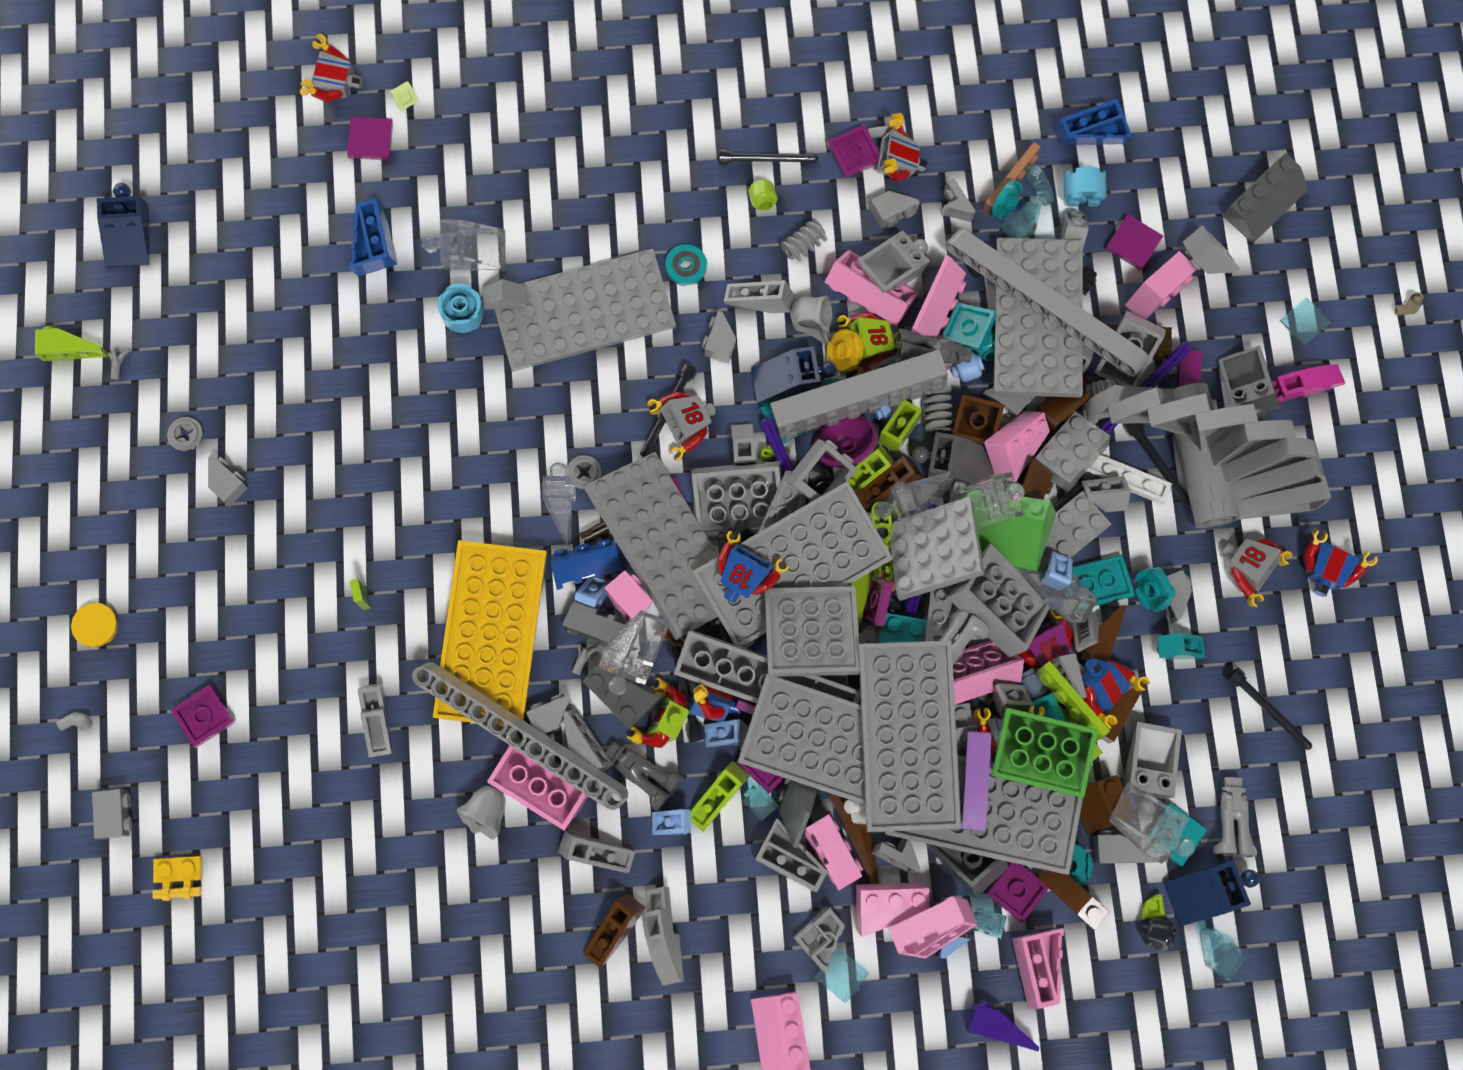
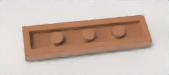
[982,142,1041,216]

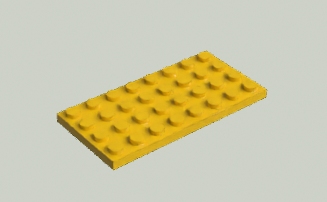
[433,540,547,726]

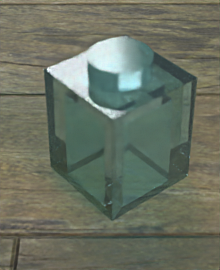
[743,785,778,822]

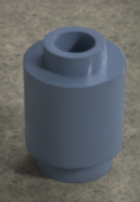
[1020,668,1049,701]

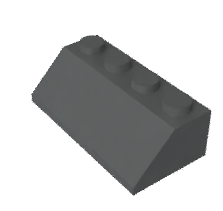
[1223,153,1309,244]

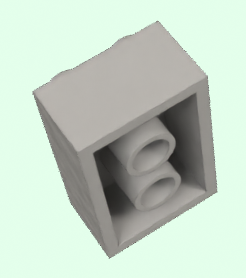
[1095,311,1166,387]
[1035,411,1110,493]

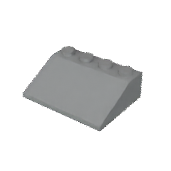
[691,461,782,537]
[948,544,1052,658]

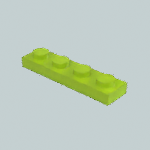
[1036,661,1110,741]

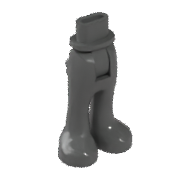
[895,328,971,364]
[606,741,683,812]

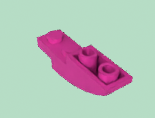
[1272,364,1345,403]

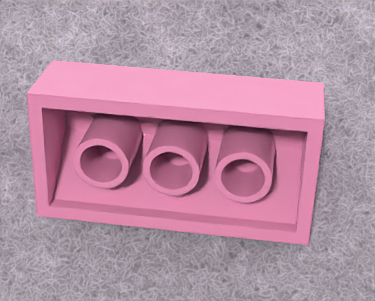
[825,250,919,326]
[911,255,967,339]
[953,640,1024,705]
[487,746,588,831]
[751,992,811,1070]

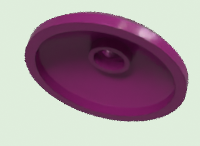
[814,416,878,468]

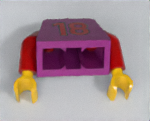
[1017,607,1074,668]

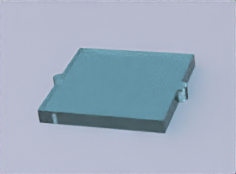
[1280,298,1331,346]
[814,947,869,1004]

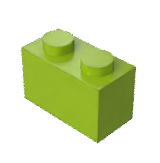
[879,399,922,453]

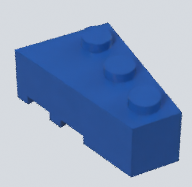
[1054,98,1132,145]
[349,198,398,277]
[550,539,621,590]

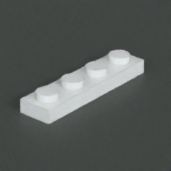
[1085,455,1172,505]

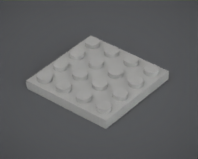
[888,496,984,601]
[765,586,860,676]

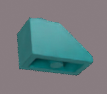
[1157,633,1205,660]

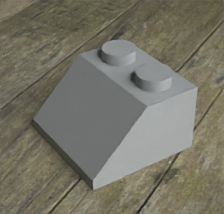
[1183,225,1240,274]

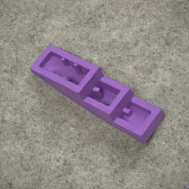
[962,731,991,830]

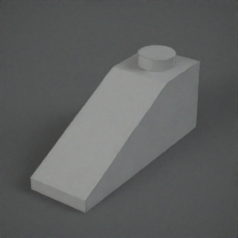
[723,280,794,313]
[563,710,613,781]
[558,830,635,874]
[1093,831,1168,864]

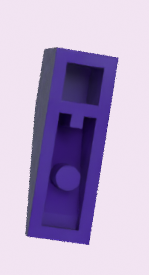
[966,1000,1039,1052]

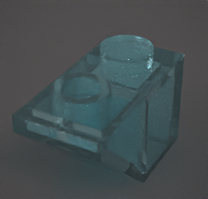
[1001,199,1042,239]
[970,908,1007,939]
[1199,928,1246,981]

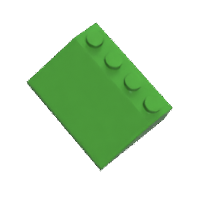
[964,488,1056,572]
[992,708,1098,798]

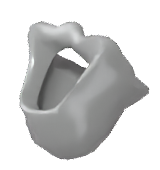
[790,295,832,343]
[457,786,506,840]

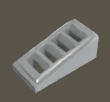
[1072,610,1099,652]
[1052,653,1087,699]

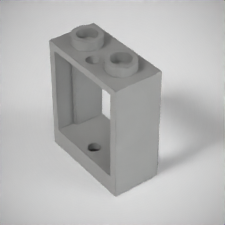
[786,439,857,502]

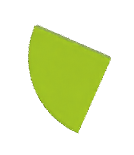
[1141,894,1165,919]

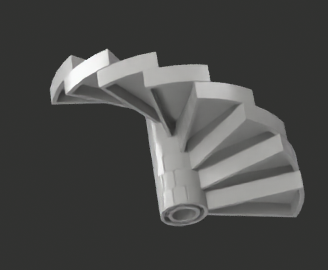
[1084,383,1331,528]

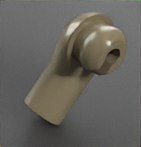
[1394,292,1424,316]

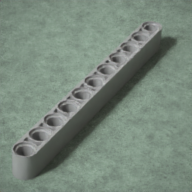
[945,228,1149,377]
[412,663,629,810]

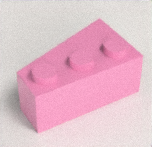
[1125,251,1197,320]
[984,411,1050,482]
[604,571,654,622]
[803,815,863,891]
[856,882,930,937]
[889,896,978,959]
[1012,928,1064,1009]

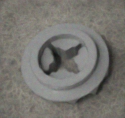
[167,417,204,452]
[567,455,601,489]

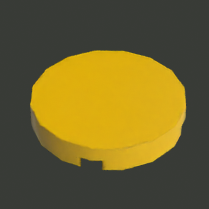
[826,330,864,373]
[71,603,119,648]

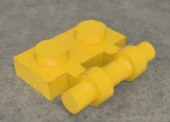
[152,856,203,901]

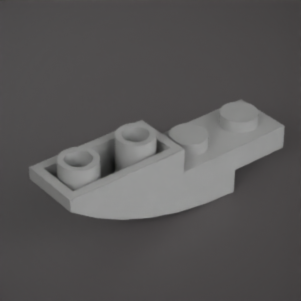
[642,887,684,985]

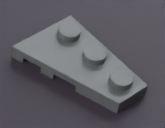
[758,471,809,533]

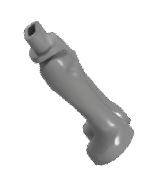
[939,610,990,665]
[1213,777,1257,857]

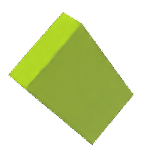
[349,579,371,610]

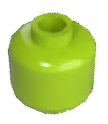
[748,179,778,211]

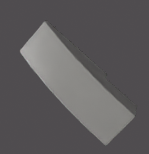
[357,683,392,758]

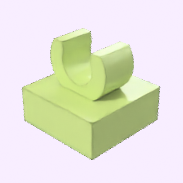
[390,81,418,111]

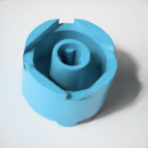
[1063,167,1107,207]
[438,284,484,333]

